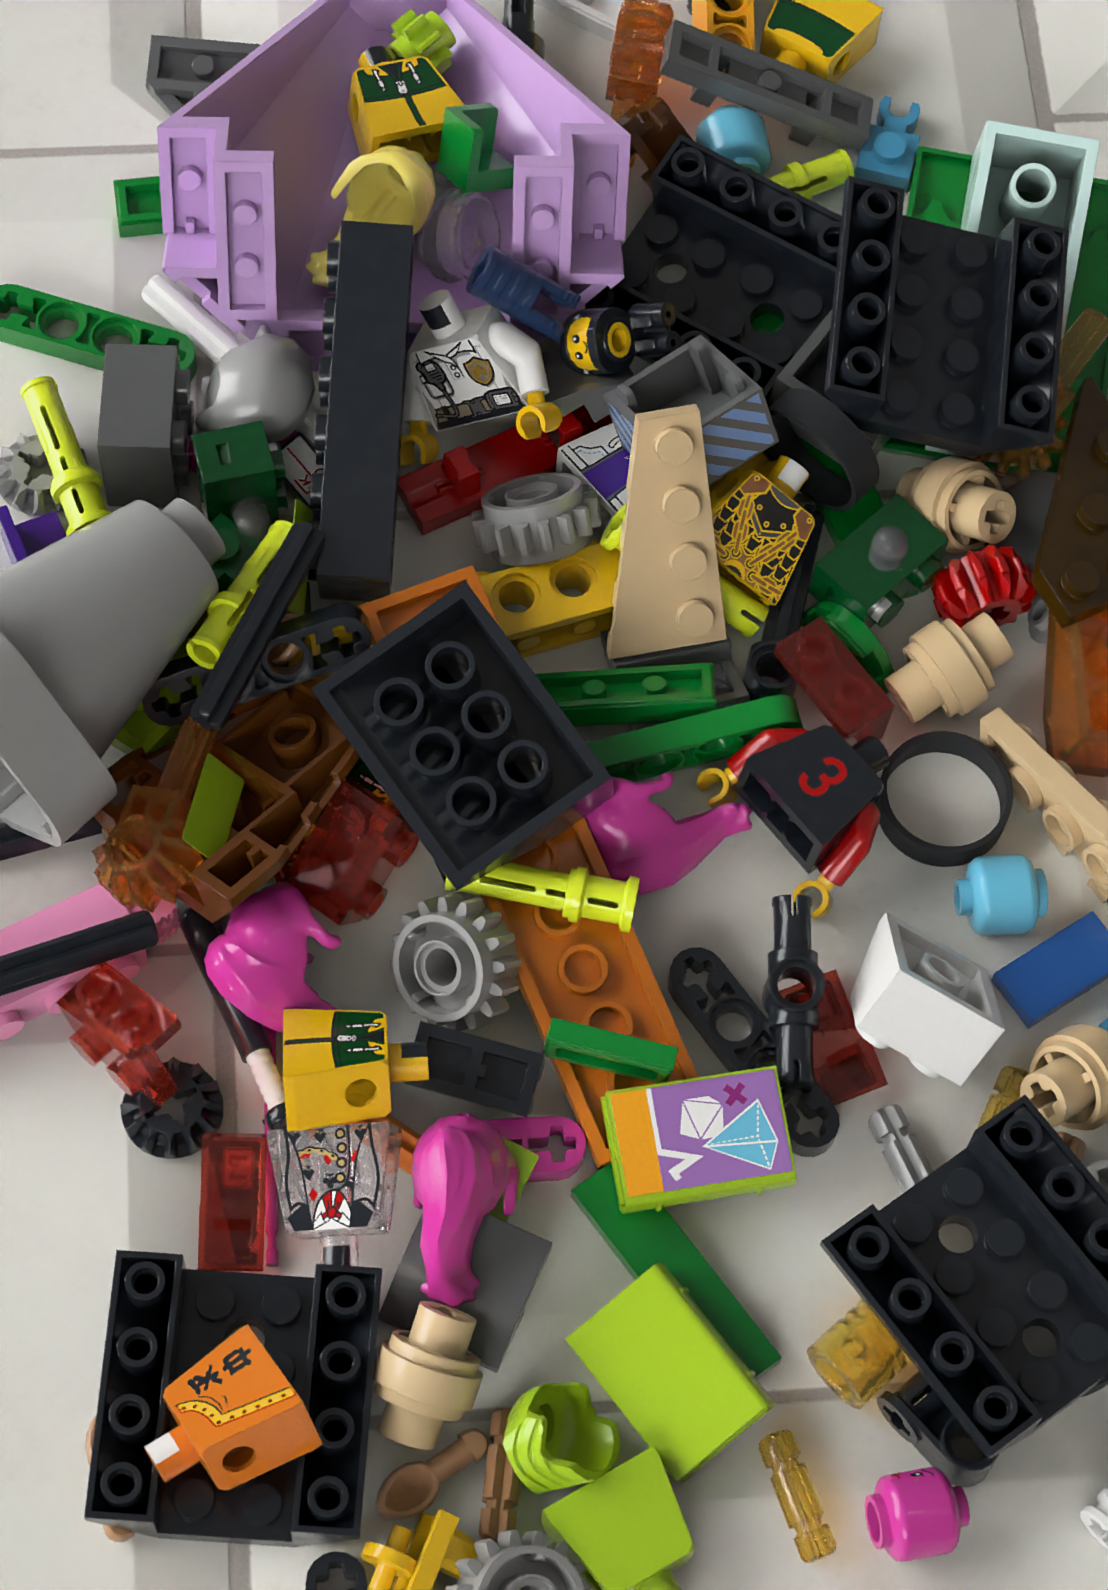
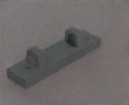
[659,19,873,152]

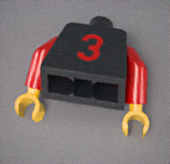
[696,725,890,919]

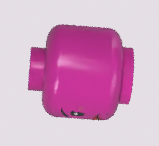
[865,1467,970,1562]

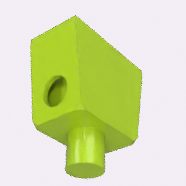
[540,1446,695,1590]

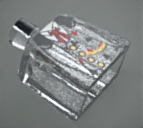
[267,1122,402,1266]

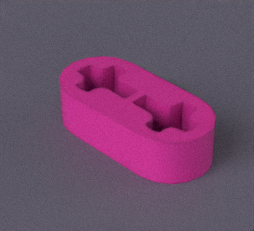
[486,1116,586,1182]

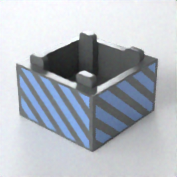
[603,334,779,485]

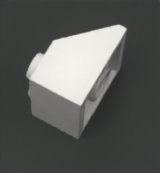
[850,912,1005,1086]

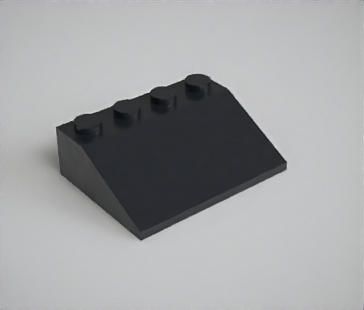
[311,581,615,891]

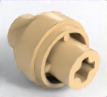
[895,456,1016,554]
[884,612,1014,724]
[1020,1024,1108,1131]
[373,1301,483,1450]

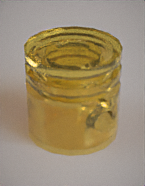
[806,1299,911,1409]

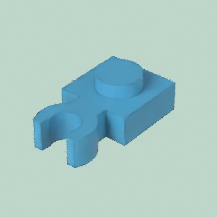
[855,96,921,192]

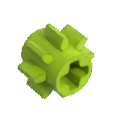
[388,9,456,74]

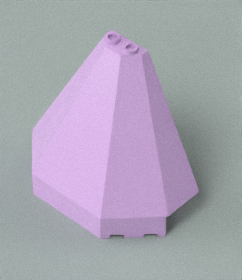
[157,0,631,371]

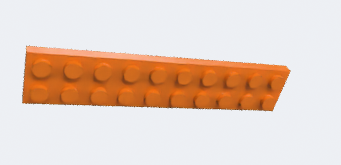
[360,565,699,1170]

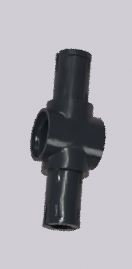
[761,894,826,1088]

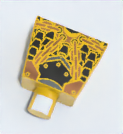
[710,455,815,605]

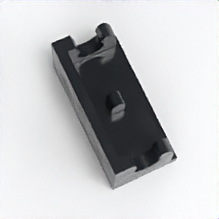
[403,1021,545,1118]

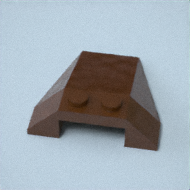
[94,679,360,923]

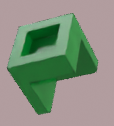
[437,103,514,194]

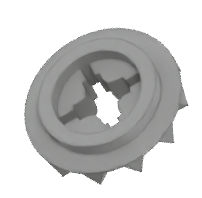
[0,432,89,516]

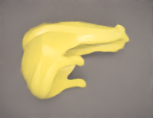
[306,146,436,288]

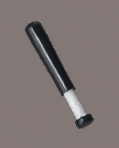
[179,907,287,1132]

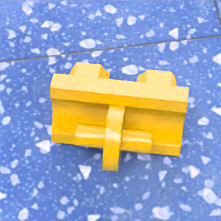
[360,1510,477,1590]

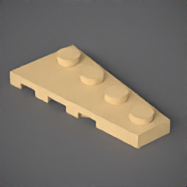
[980,707,1108,903]

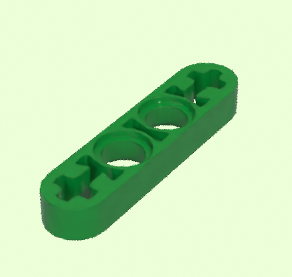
[0,284,197,380]
[587,695,804,782]

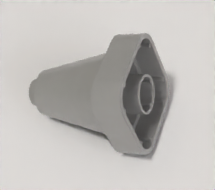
[0,498,226,847]

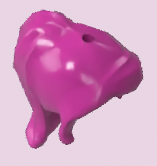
[584,773,752,895]
[204,882,341,1033]
[412,1113,519,1309]

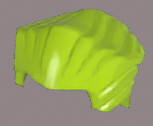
[503,1382,621,1495]

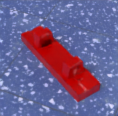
[398,405,613,536]

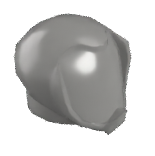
[195,325,315,443]

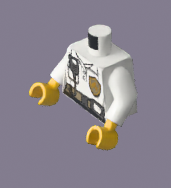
[400,289,562,466]

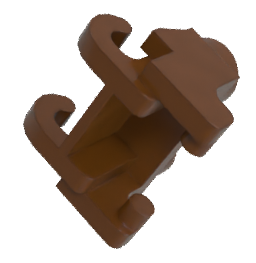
[616,95,693,192]

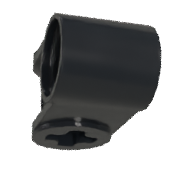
[876,1371,999,1487]

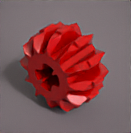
[931,545,1036,628]

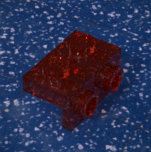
[774,617,895,742]
[282,779,419,926]
[56,962,182,1107]

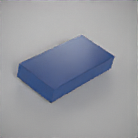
[991,911,1108,1029]

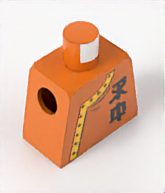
[144,1324,323,1490]

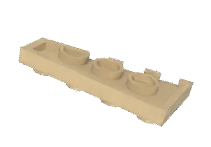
[606,404,727,660]

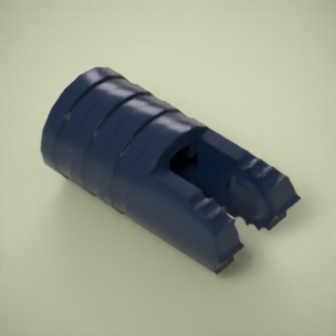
[466,245,581,343]

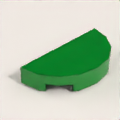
[801,600,894,699]

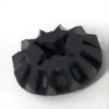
[120,1057,224,1159]

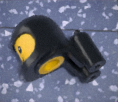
[558,302,681,375]

